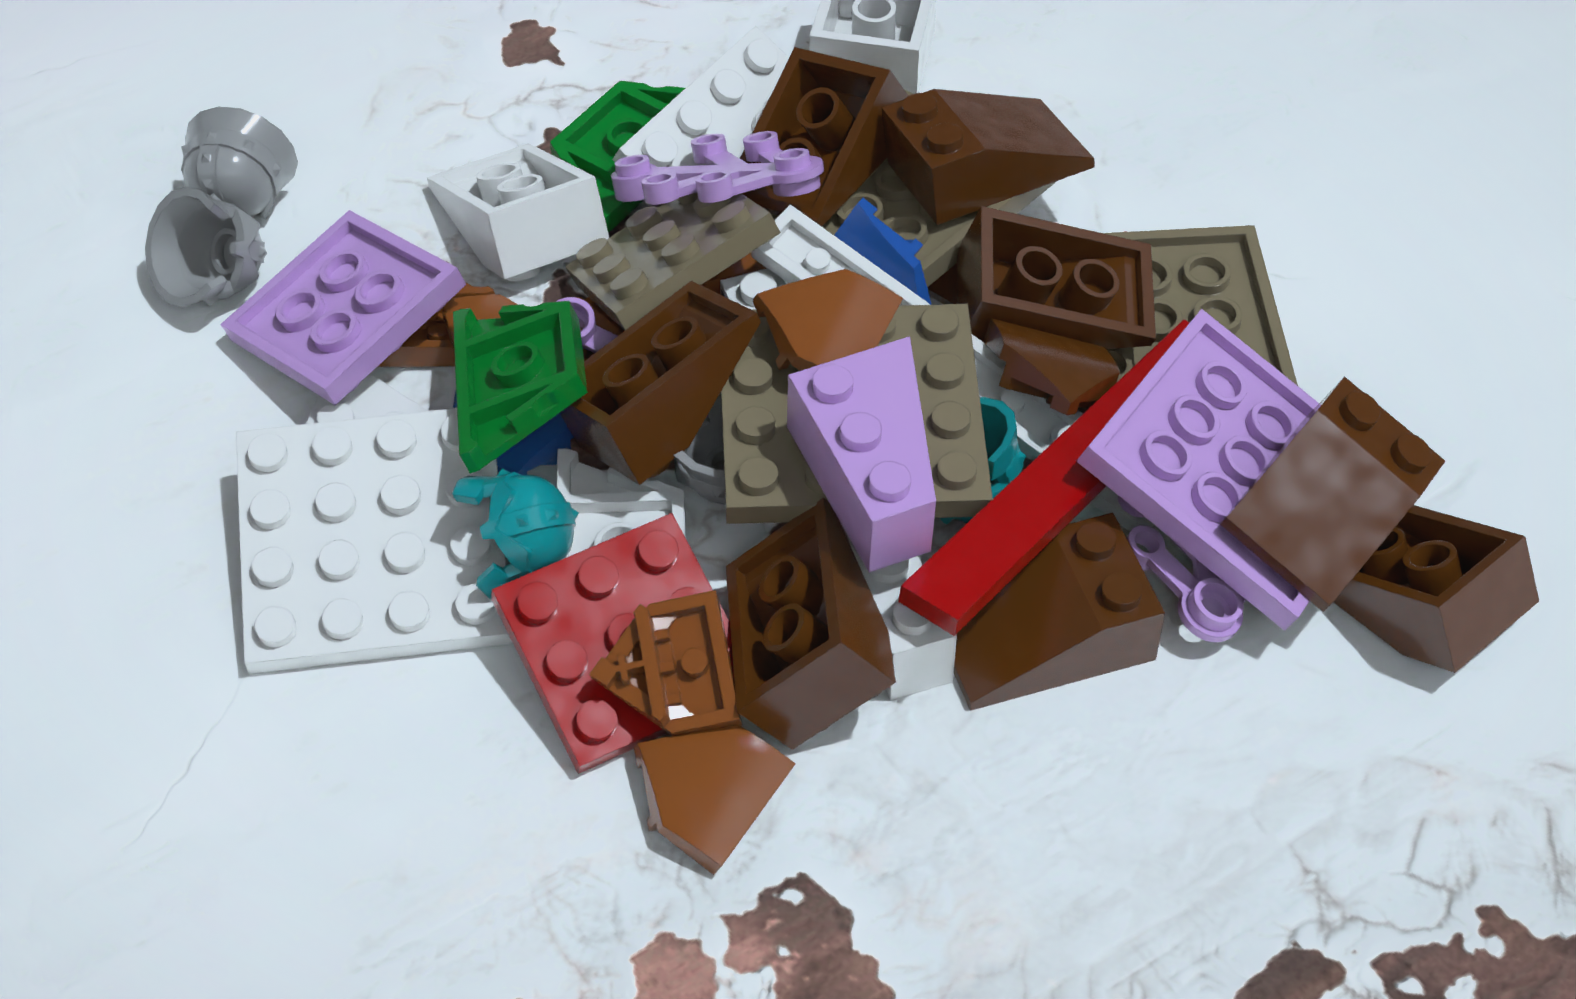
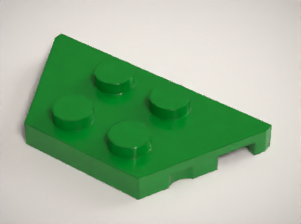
[550,81,686,233]
[453,301,588,474]

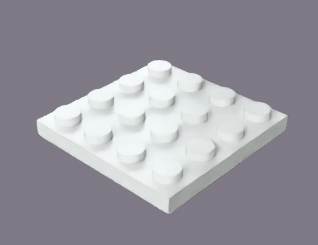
[236,408,513,674]

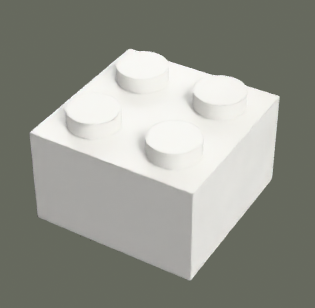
[809,0,936,94]

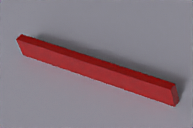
[898,320,1190,636]

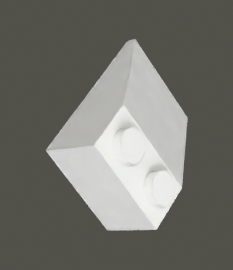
[426,143,609,281]

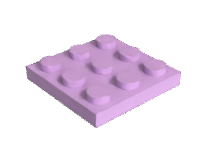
[220,210,466,405]

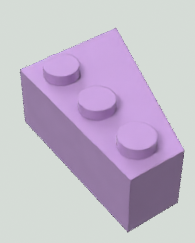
[787,336,936,573]

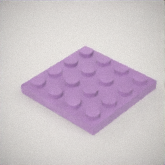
[1076,309,1319,631]

